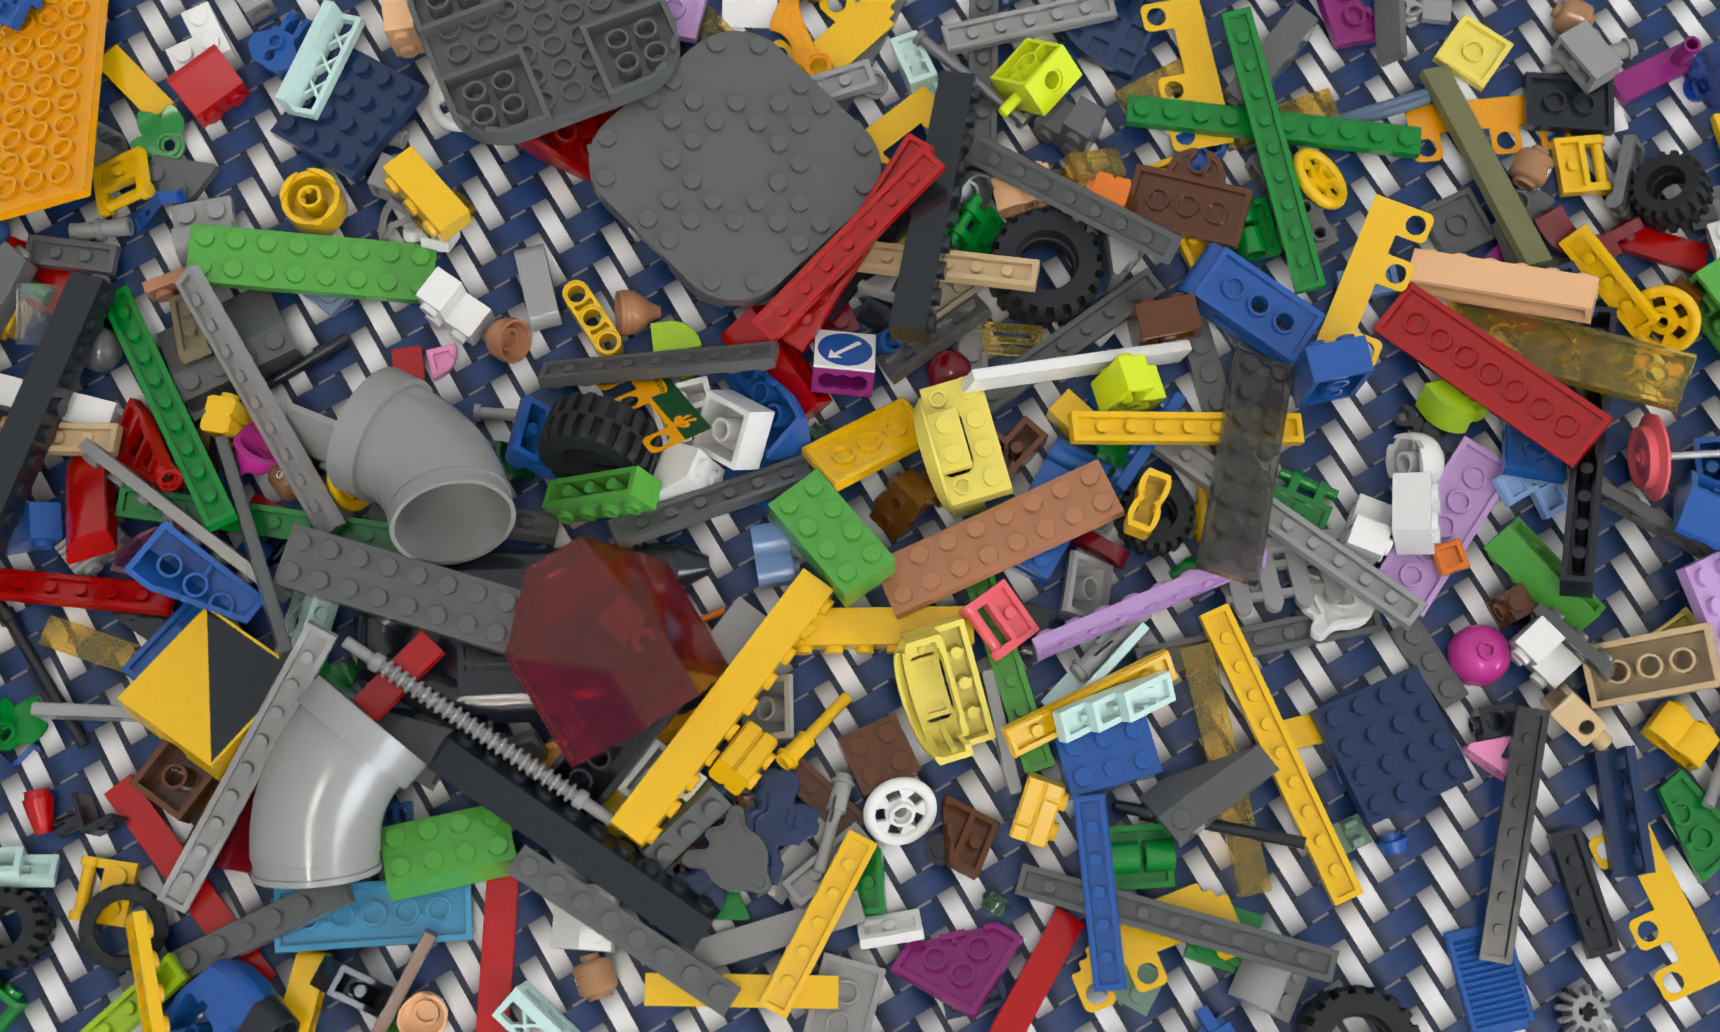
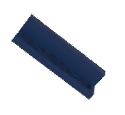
[1590,745,1656,878]

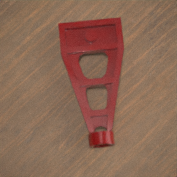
[114,397,183,492]

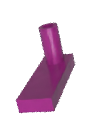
[1614,36,1701,106]

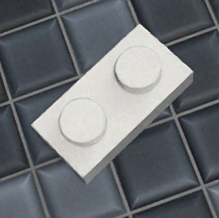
[857,908,924,950]

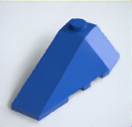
[721,370,811,461]
[123,520,263,624]

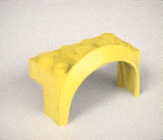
[913,376,1014,519]
[893,615,997,765]

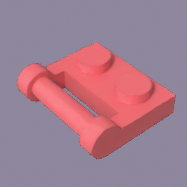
[959,579,1040,662]

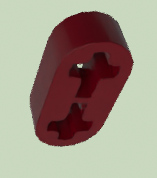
[1072,531,1130,569]

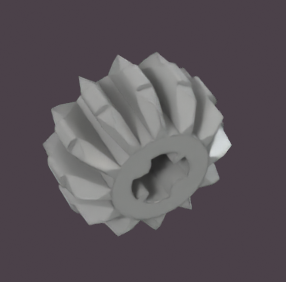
[1554,984,1613,1032]

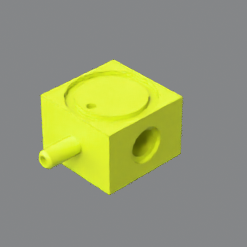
[990,37,1082,117]

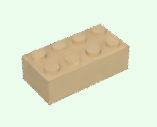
[1582,622,1720,709]

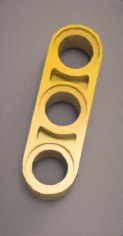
[562,280,624,356]
[284,951,334,1032]

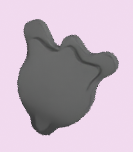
[682,805,772,895]

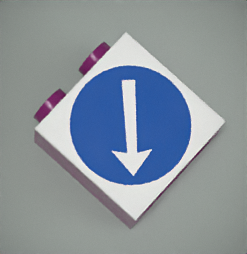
[811,329,876,397]

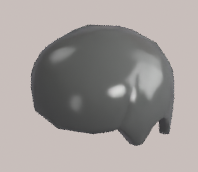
[954,170,994,213]
[85,327,124,372]

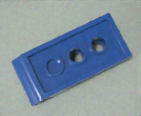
[1175,243,1326,371]
[1011,436,1113,587]

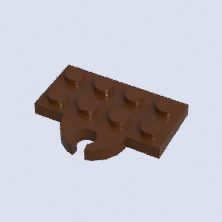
[1125,148,1254,250]

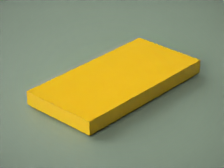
[801,397,920,492]

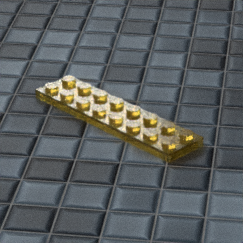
[1448,301,1697,413]

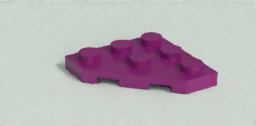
[891,922,1024,1020]

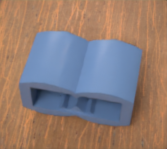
[750,522,801,589]

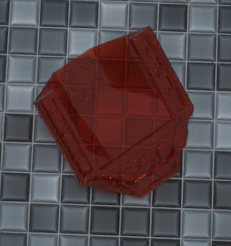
[504,536,729,768]

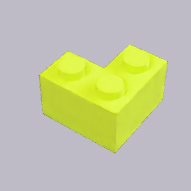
[1090,352,1166,411]

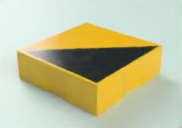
[117,609,282,781]

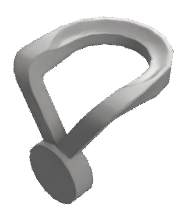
[378,199,424,241]

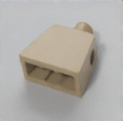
[1540,681,1613,751]

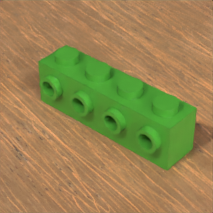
[542,465,662,525]
[1483,516,1606,630]

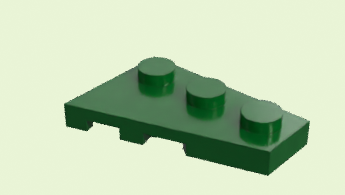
[1655,769,1720,884]

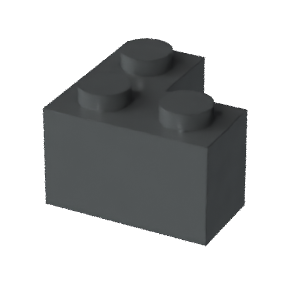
[1032,95,1107,162]

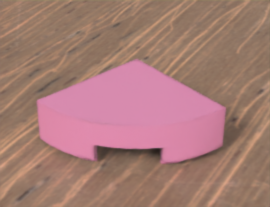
[426,343,458,381]

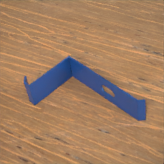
[134,186,188,231]
[0,743,41,767]

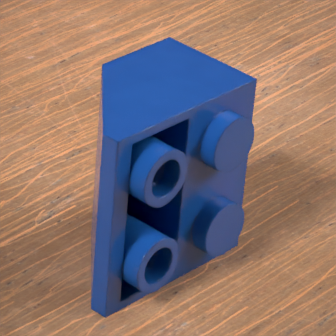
[1673,470,1720,551]

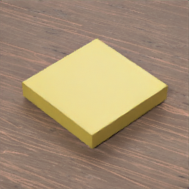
[1432,14,1514,92]

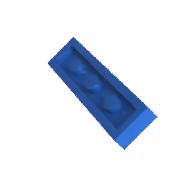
[1108,391,1187,497]

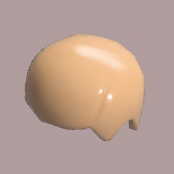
[396,991,448,1032]

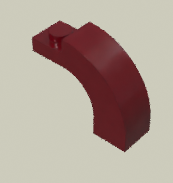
[1531,205,1644,258]

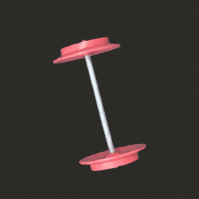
[1627,413,1720,502]

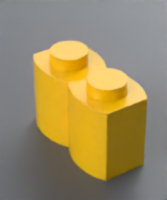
[1123,468,1171,541]
[1640,700,1720,771]

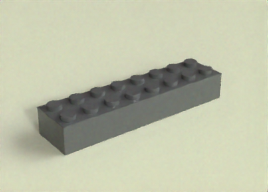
[273,523,538,659]

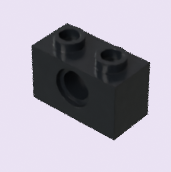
[310,954,393,1018]

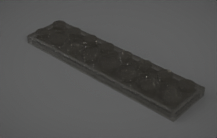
[1196,348,1294,587]

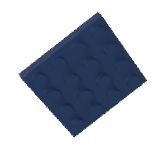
[270,47,429,183]
[1309,665,1474,828]

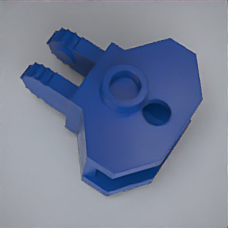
[248,11,313,80]

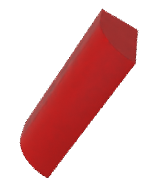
[720,304,833,421]
[65,456,118,565]

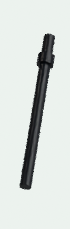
[193,332,352,429]
[0,601,91,749]
[1115,800,1307,850]

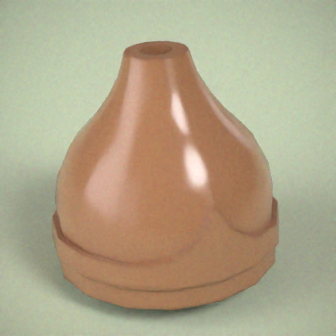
[614,290,661,336]
[481,317,531,364]

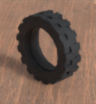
[78,883,169,972]

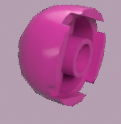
[1446,624,1511,687]

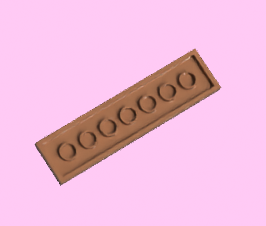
[881,459,1125,619]

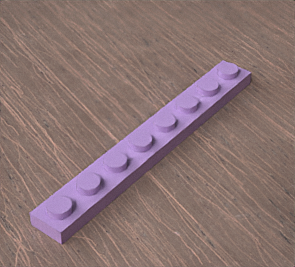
[1032,543,1267,662]

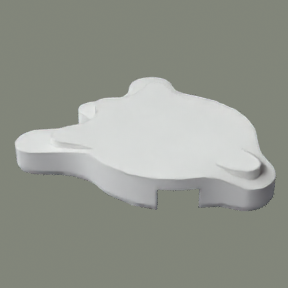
[1301,574,1375,641]

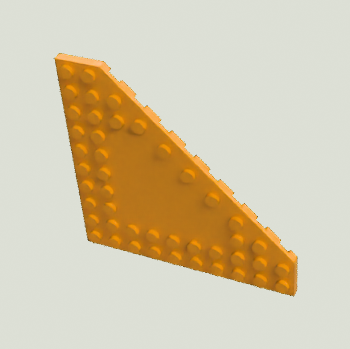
[0,0,108,221]

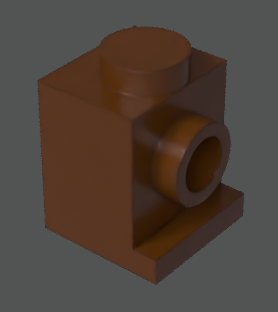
[1485,583,1536,630]

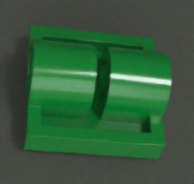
[1222,197,1282,262]
[1109,823,1176,891]

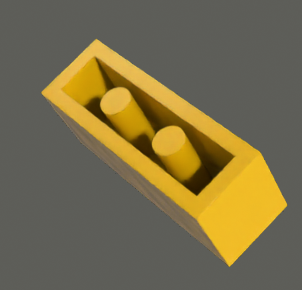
[382,146,472,244]

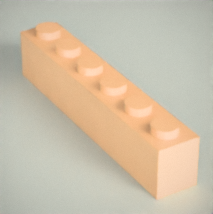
[1409,248,1600,324]

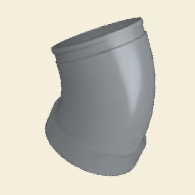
[326,367,516,565]
[249,675,427,889]

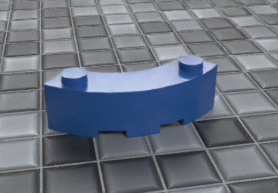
[4,502,63,556]

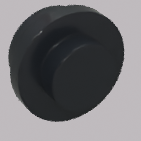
[924,833,946,866]

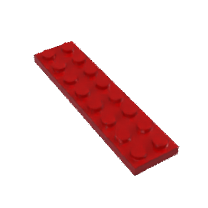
[1373,281,1613,469]

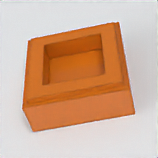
[1430,538,1471,578]

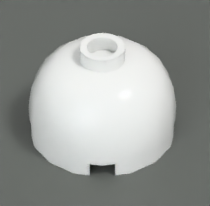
[1385,432,1445,483]

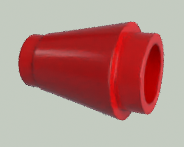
[21,787,54,836]

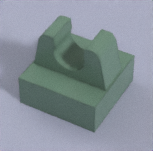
[1332,813,1373,854]

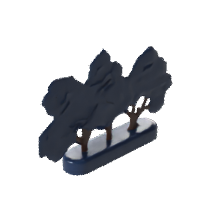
[664,767,819,918]

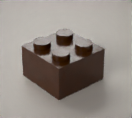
[837,713,921,801]
[129,740,220,824]

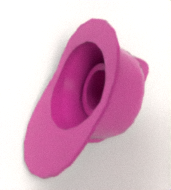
[233,422,277,476]

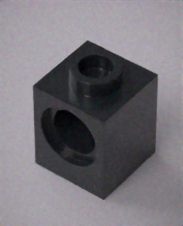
[1468,702,1516,742]

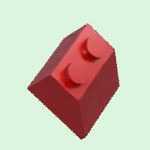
[166,44,251,129]

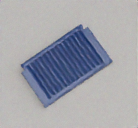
[1442,924,1536,1032]

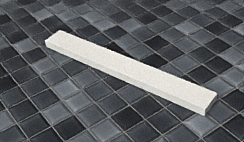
[961,339,1192,393]

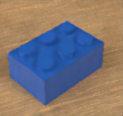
[1287,334,1375,408]
[1050,716,1163,801]

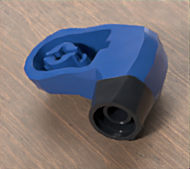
[163,959,300,1032]

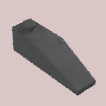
[1139,745,1279,848]

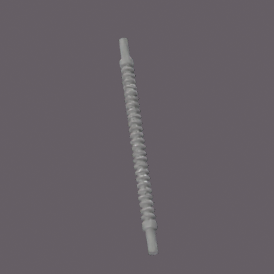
[342,636,615,826]

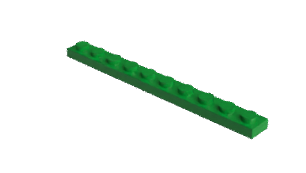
[1221,6,1326,295]
[1124,94,1422,159]
[107,285,239,533]
[115,486,405,556]

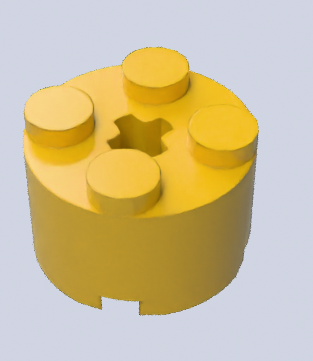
[280,168,348,236]

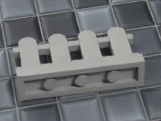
[1212,528,1348,617]

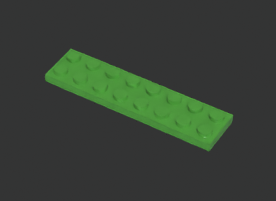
[186,223,437,304]

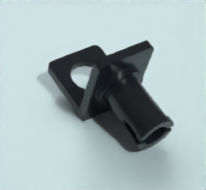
[53,792,129,839]

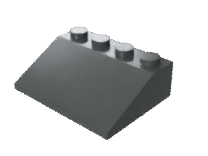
[156,290,303,412]

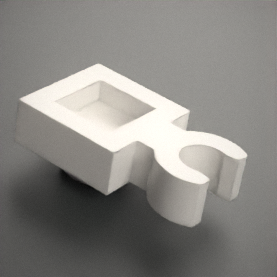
[403,223,460,253]

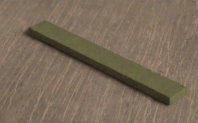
[1419,65,1552,267]

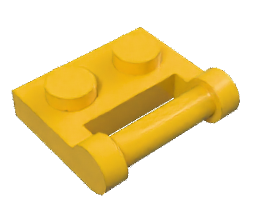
[1550,134,1613,197]
[93,146,156,218]
[68,855,142,928]

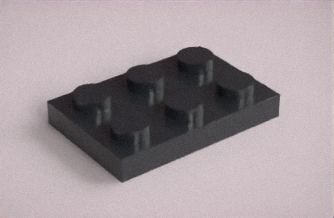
[1523,72,1615,136]

